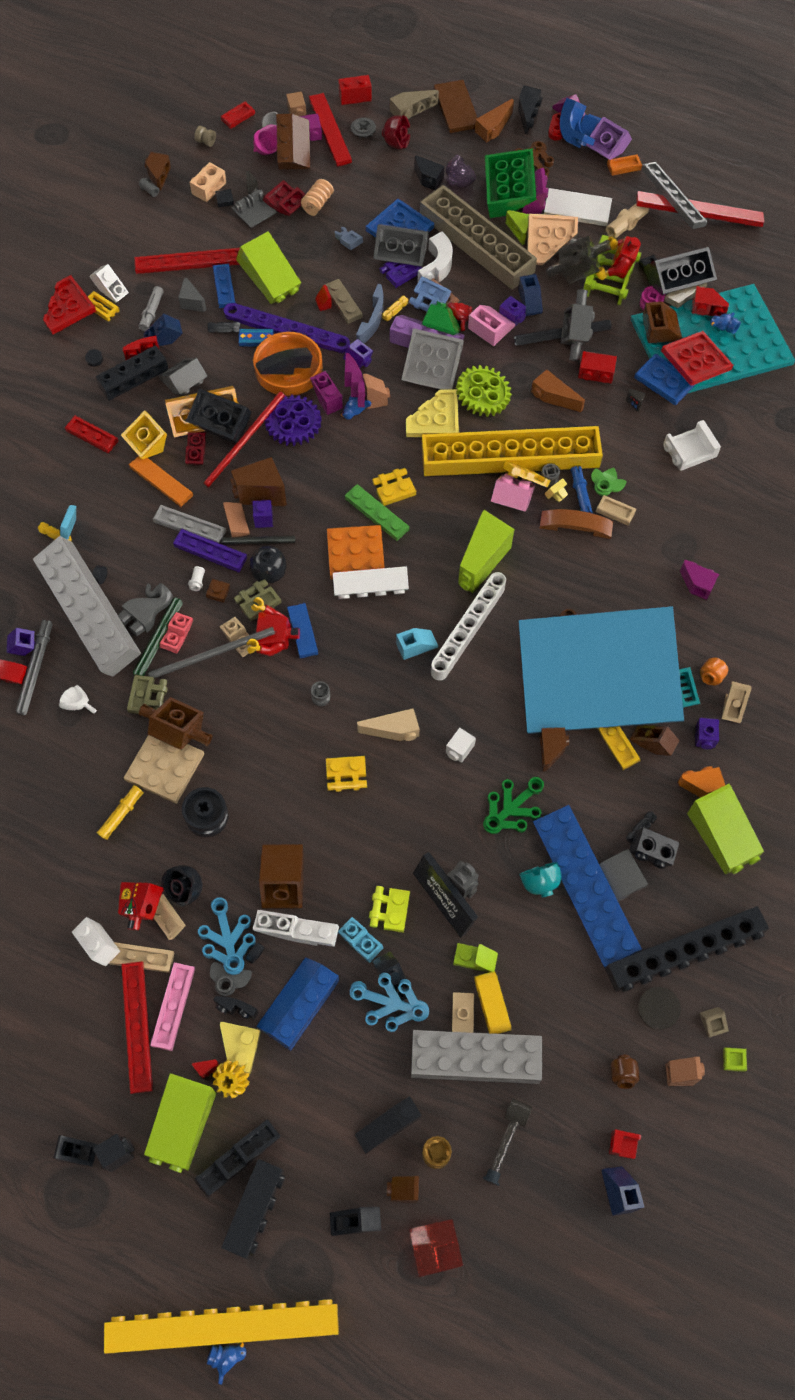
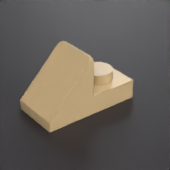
[722,682,751,723]

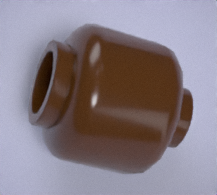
[611,1054,639,1089]

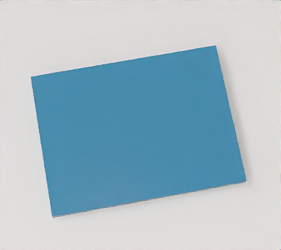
[519,606,684,734]

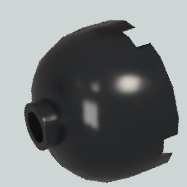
[250,546,287,583]
[161,865,203,907]

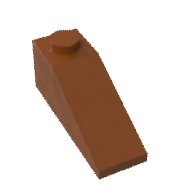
[475,99,514,143]
[531,370,585,412]

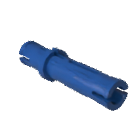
[570,466,593,514]

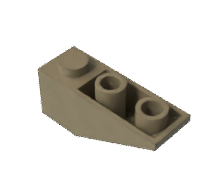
[390,90,439,119]

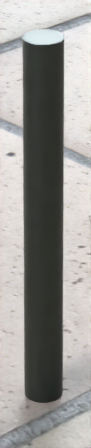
[222,536,295,545]

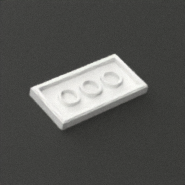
[544,188,612,226]

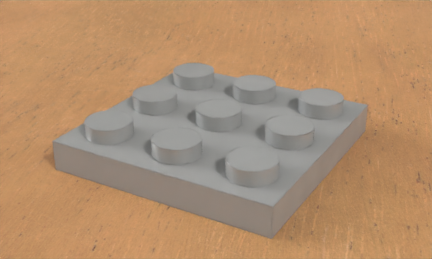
[402,328,464,390]

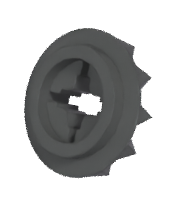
[351,118,376,139]

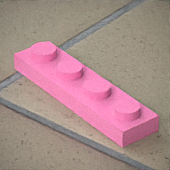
[150,963,195,1051]

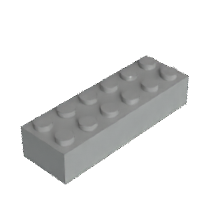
[411,1030,542,1084]

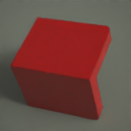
[609,1129,641,1159]

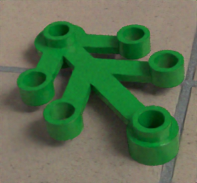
[483,777,544,834]

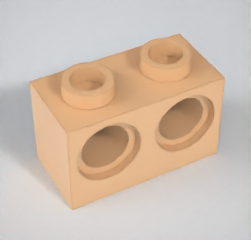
[190,162,226,202]

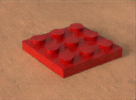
[661,331,734,386]

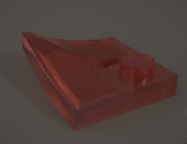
[409,1219,463,1277]

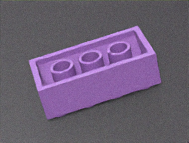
[390,315,465,348]

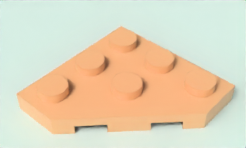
[527,214,578,265]

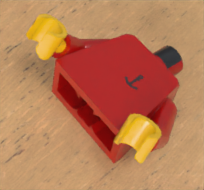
[596,236,641,280]
[246,597,300,656]

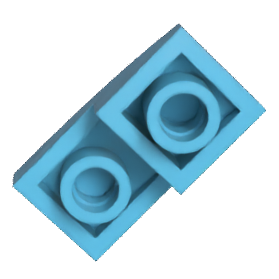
[338,917,384,963]

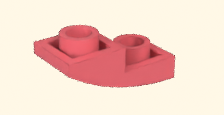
[160,612,193,654]

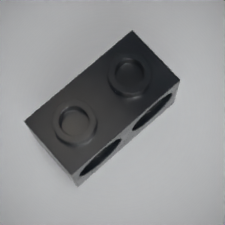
[630,828,679,869]

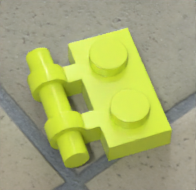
[369,886,410,933]

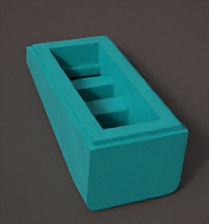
[679,667,700,708]

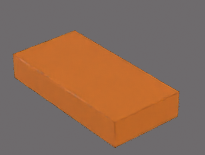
[607,154,642,176]

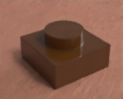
[206,579,230,603]

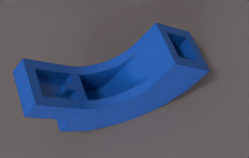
[560,98,595,148]

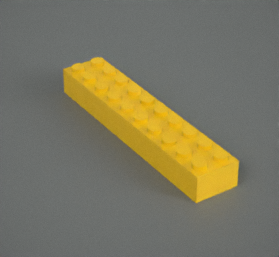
[422,426,603,476]

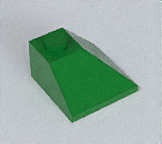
[422,301,461,335]

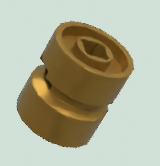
[422,1136,452,1169]

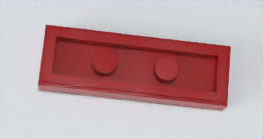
[65,415,118,454]

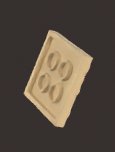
[124,735,204,804]

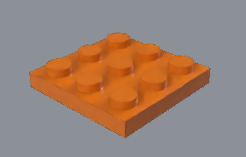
[327,525,385,580]

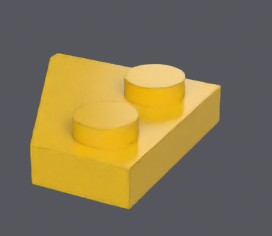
[503,461,550,487]

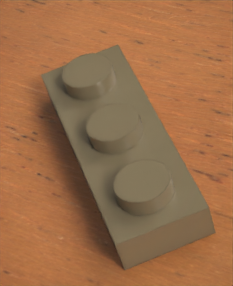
[325,279,363,324]

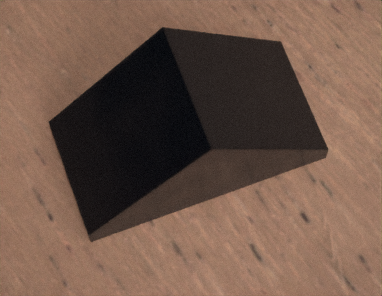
[53,1135,98,1167]

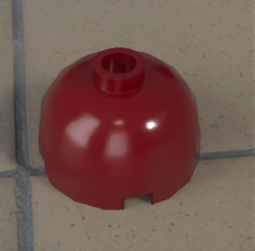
[382,115,410,149]

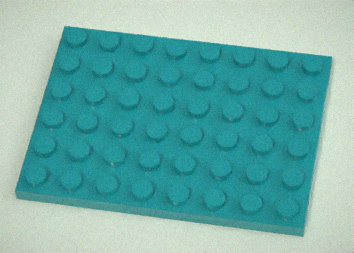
[630,284,795,393]

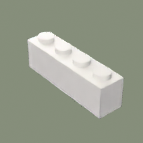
[333,566,409,599]

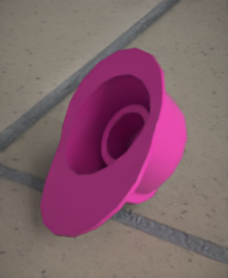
[253,124,277,155]

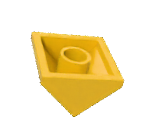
[121,410,167,459]

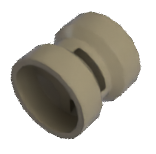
[195,126,216,147]

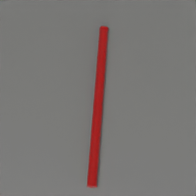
[204,391,285,487]

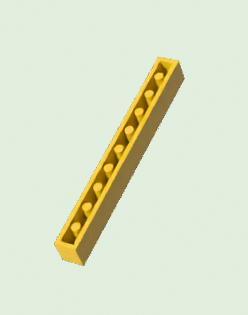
[104,1299,339,1354]

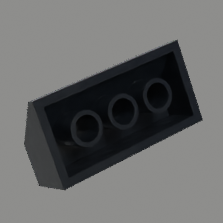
[644,247,717,295]

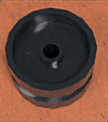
[182,787,229,838]

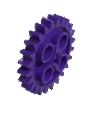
[265,394,321,446]

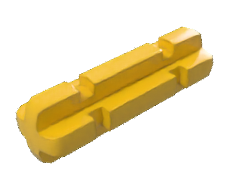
[382,295,409,321]
[38,522,72,541]

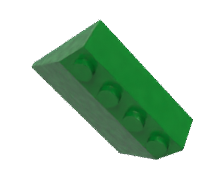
[485,148,537,218]

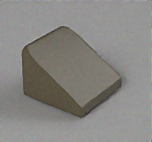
[700,1007,729,1038]

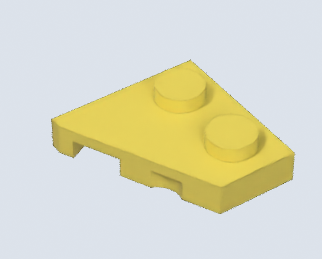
[220,1022,261,1074]

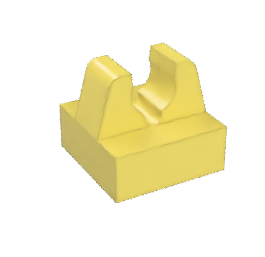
[545,479,568,502]

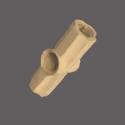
[606,204,649,238]

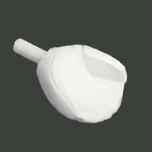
[59,685,97,714]

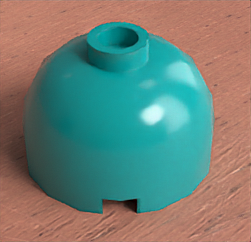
[520,862,561,898]

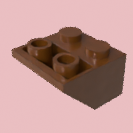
[642,302,682,343]

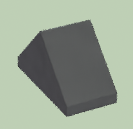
[178,278,206,312]

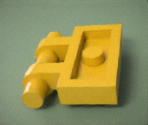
[372,468,416,506]
[326,756,367,792]

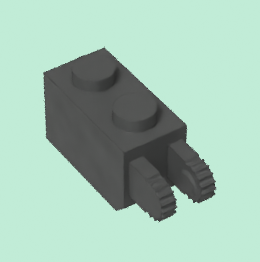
[447,861,479,899]

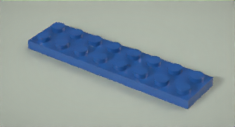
[533,805,642,968]

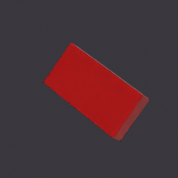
[221,101,255,129]

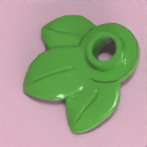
[591,468,627,496]

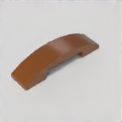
[540,509,613,539]

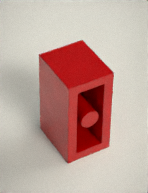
[338,75,372,105]
[578,351,617,384]

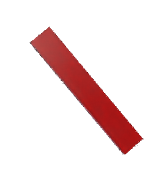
[309,93,352,167]
[121,961,153,1094]

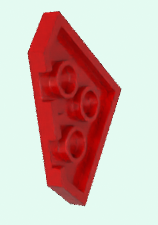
[43,275,96,335]

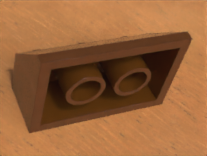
[276,114,310,169]

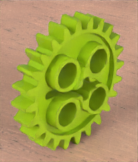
[456,365,512,417]

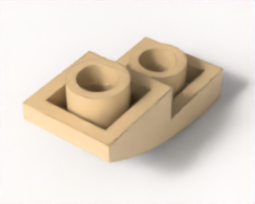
[220,617,251,657]

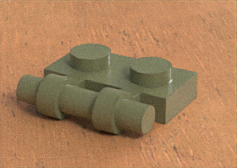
[233,579,281,622]
[127,675,168,714]

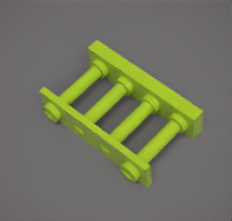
[583,235,641,305]

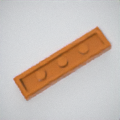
[129,456,193,507]

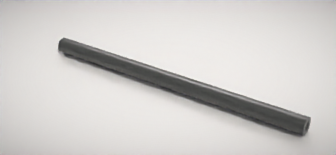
[148,627,275,678]

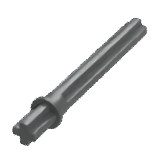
[15,620,53,716]

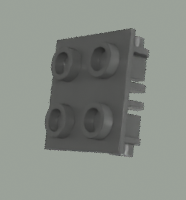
[232,189,277,228]

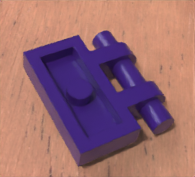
[379,261,422,288]

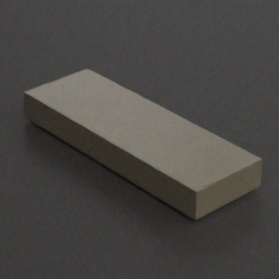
[664,283,707,308]

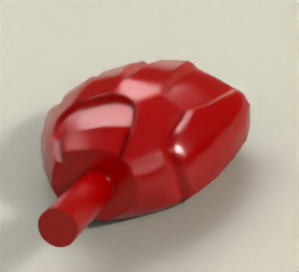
[448,302,472,331]

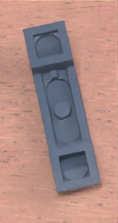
[356,284,383,343]

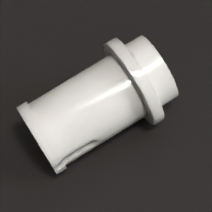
[188,566,205,591]

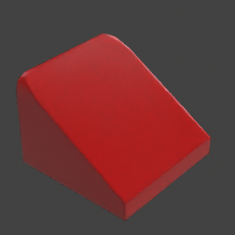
[315,285,332,311]
[192,1059,219,1079]

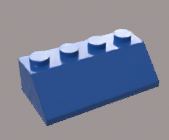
[256,957,339,1051]

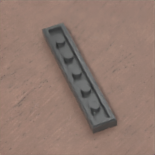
[641,162,707,229]

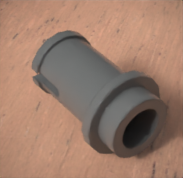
[139,178,160,197]

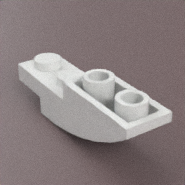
[253,910,339,947]

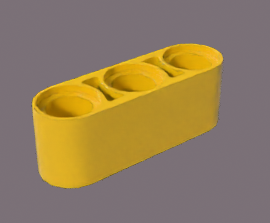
[474,971,511,1034]

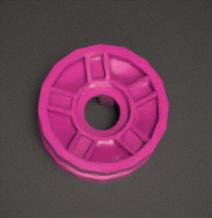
[640,286,665,311]

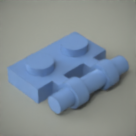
[409,276,451,313]

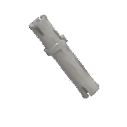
[138,286,164,332]

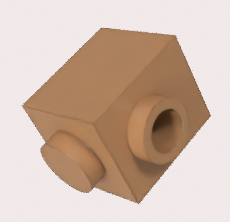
[286,92,306,116]

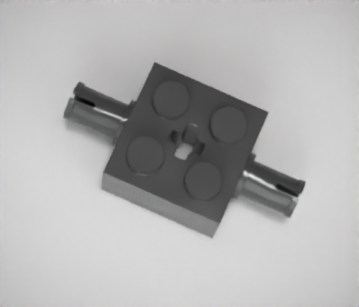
[561,289,595,361]

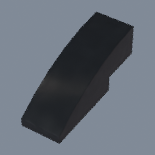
[256,348,313,374]

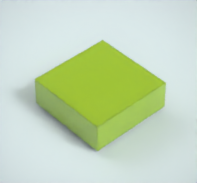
[723,1048,747,1072]

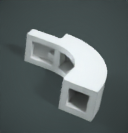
[418,232,453,282]

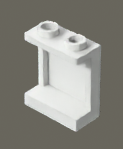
[663,420,721,471]

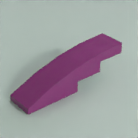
[345,353,365,407]

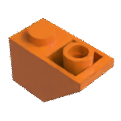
[678,766,725,798]

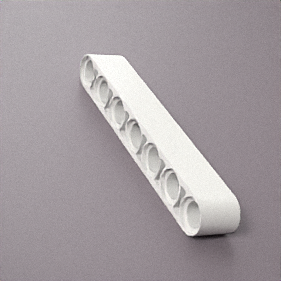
[431,572,506,680]

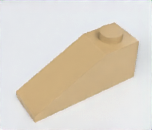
[357,709,419,741]

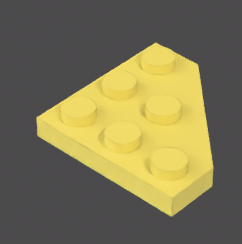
[406,389,459,437]

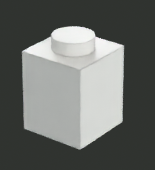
[446,728,476,763]

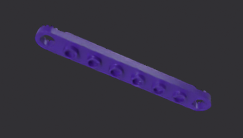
[224,303,350,353]

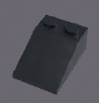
[186,388,252,444]

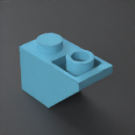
[396,628,438,660]

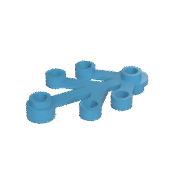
[198,898,256,975]
[350,973,429,1032]

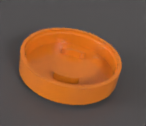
[253,332,323,396]

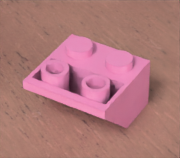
[468,305,515,346]
[491,473,536,511]

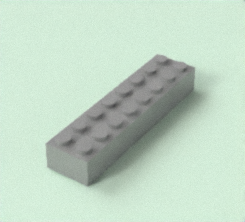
[33,536,141,677]

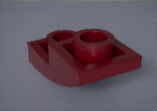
[185,432,206,465]

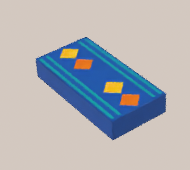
[239,329,274,347]

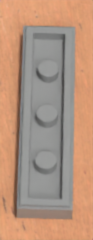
[153,505,226,544]

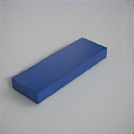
[213,264,235,308]
[287,603,318,659]

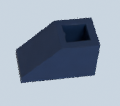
[518,274,543,316]
[143,314,183,346]
[601,1166,644,1216]

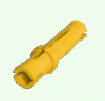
[96,785,144,840]

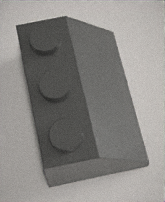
[373,224,429,266]

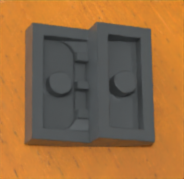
[599,849,648,901]

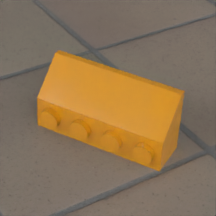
[165,386,238,437]

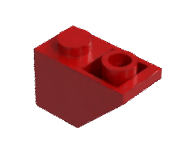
[692,286,729,316]

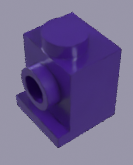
[343,339,373,368]

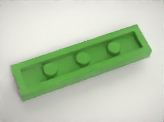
[345,484,409,541]

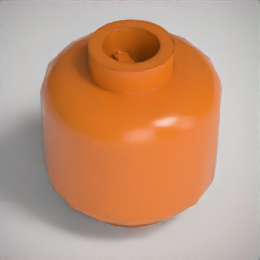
[700,657,728,686]

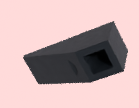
[518,85,543,134]

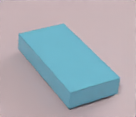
[60,505,76,540]

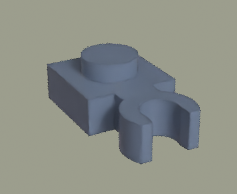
[335,227,363,250]

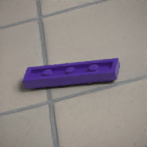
[173,529,247,572]

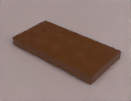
[434,80,478,133]

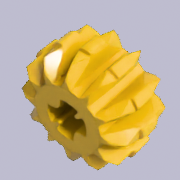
[212,1060,250,1099]

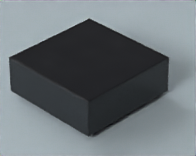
[215,189,234,207]

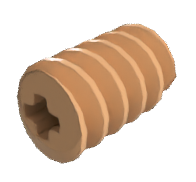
[301,179,334,216]

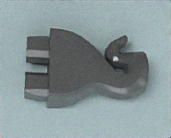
[118,583,173,636]

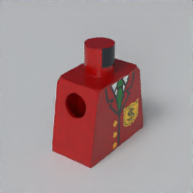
[118,882,163,931]

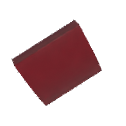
[263,180,306,216]

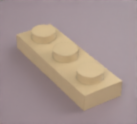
[108,942,174,973]

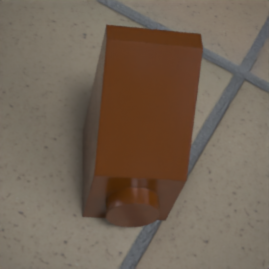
[145,152,171,190]
[630,725,680,756]
[540,727,569,771]
[387,1176,419,1203]

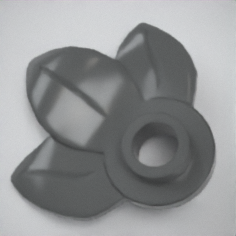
[210,962,252,996]

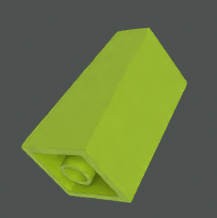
[236,231,301,304]
[458,510,514,593]
[687,784,764,875]
[144,1073,217,1173]

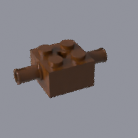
[139,697,213,750]

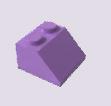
[586,117,632,160]

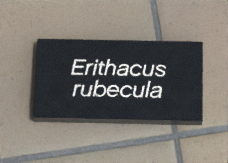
[413,852,478,938]

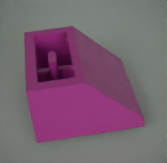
[521,168,549,214]

